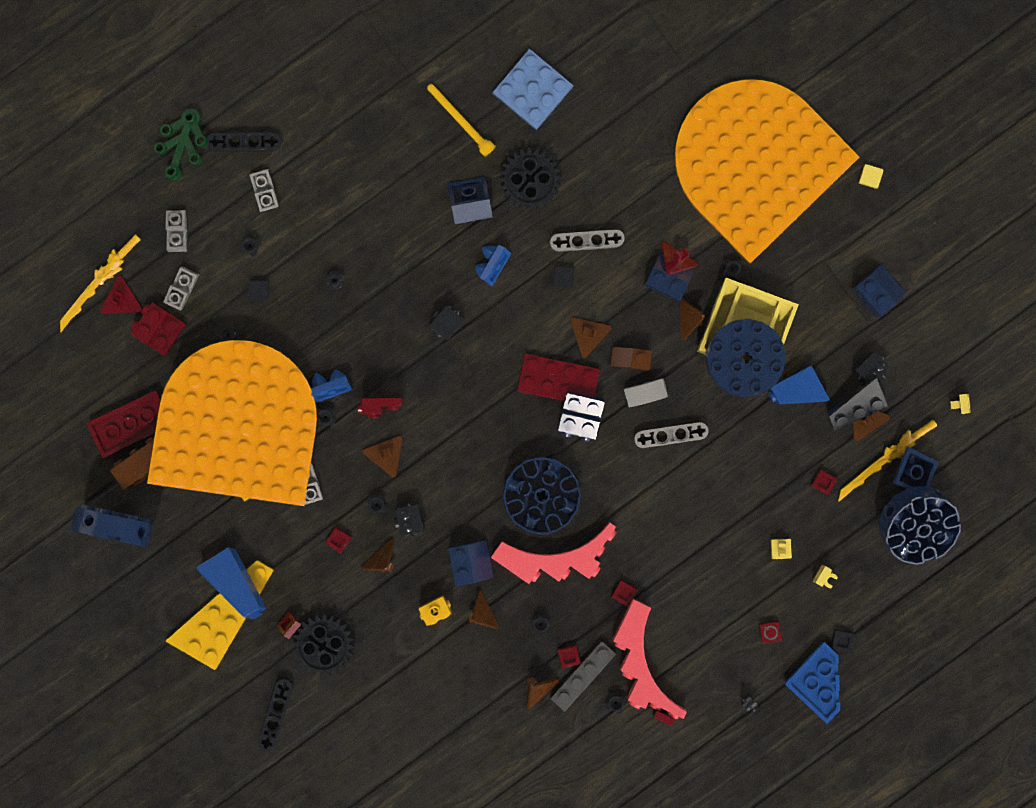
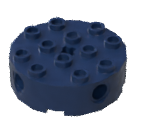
[705,319,786,398]
[503,457,581,535]
[879,486,961,565]
[71,504,153,547]

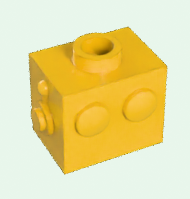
[418,595,452,626]

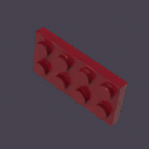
[517,354,600,401]
[86,391,161,458]

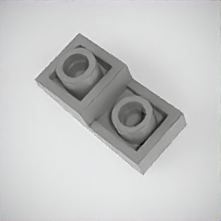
[249,169,279,212]
[165,210,187,252]
[164,266,199,311]
[624,378,668,407]
[304,461,323,505]

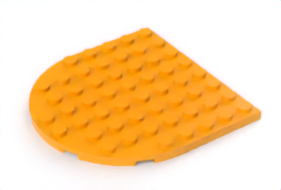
[675,80,859,264]
[147,340,317,506]

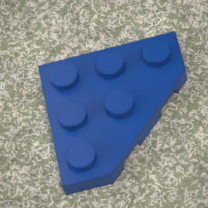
[784,642,840,724]

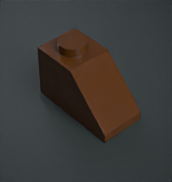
[610,347,652,371]

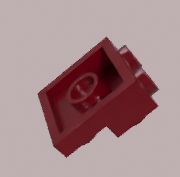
[131,303,187,356]
[358,398,404,418]

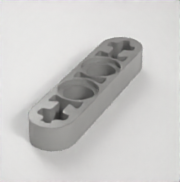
[550,230,625,252]
[634,423,708,448]

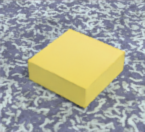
[859,164,883,189]

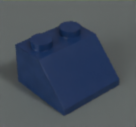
[448,177,492,224]
[644,252,695,302]
[852,264,906,318]
[893,447,938,491]
[448,540,494,587]

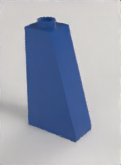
[196,547,267,619]

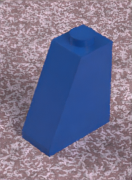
[768,366,830,405]

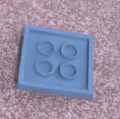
[493,49,573,130]

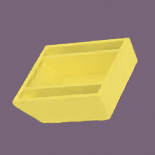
[697,278,799,363]

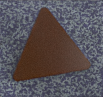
[680,298,705,340]
[571,318,612,358]
[853,411,890,441]
[363,436,402,478]
[361,539,394,573]
[468,590,499,629]
[526,677,559,710]

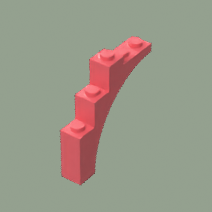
[491,522,616,584]
[613,598,687,719]

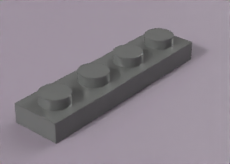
[551,641,616,711]

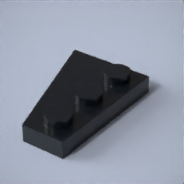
[827,374,888,431]

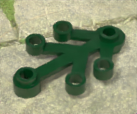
[154,108,208,181]

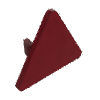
[661,242,698,275]
[100,276,143,314]

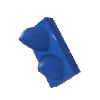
[475,245,511,286]
[311,370,352,403]

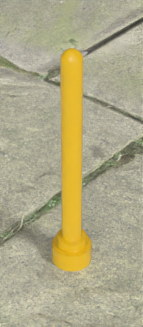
[427,84,496,157]

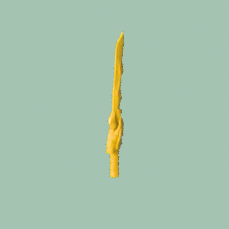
[60,234,141,332]
[838,420,937,501]

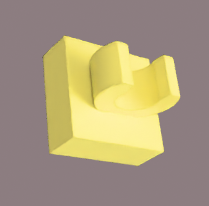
[950,394,971,414]
[770,539,792,559]
[813,565,838,588]

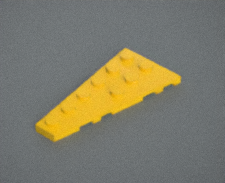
[166,560,274,670]

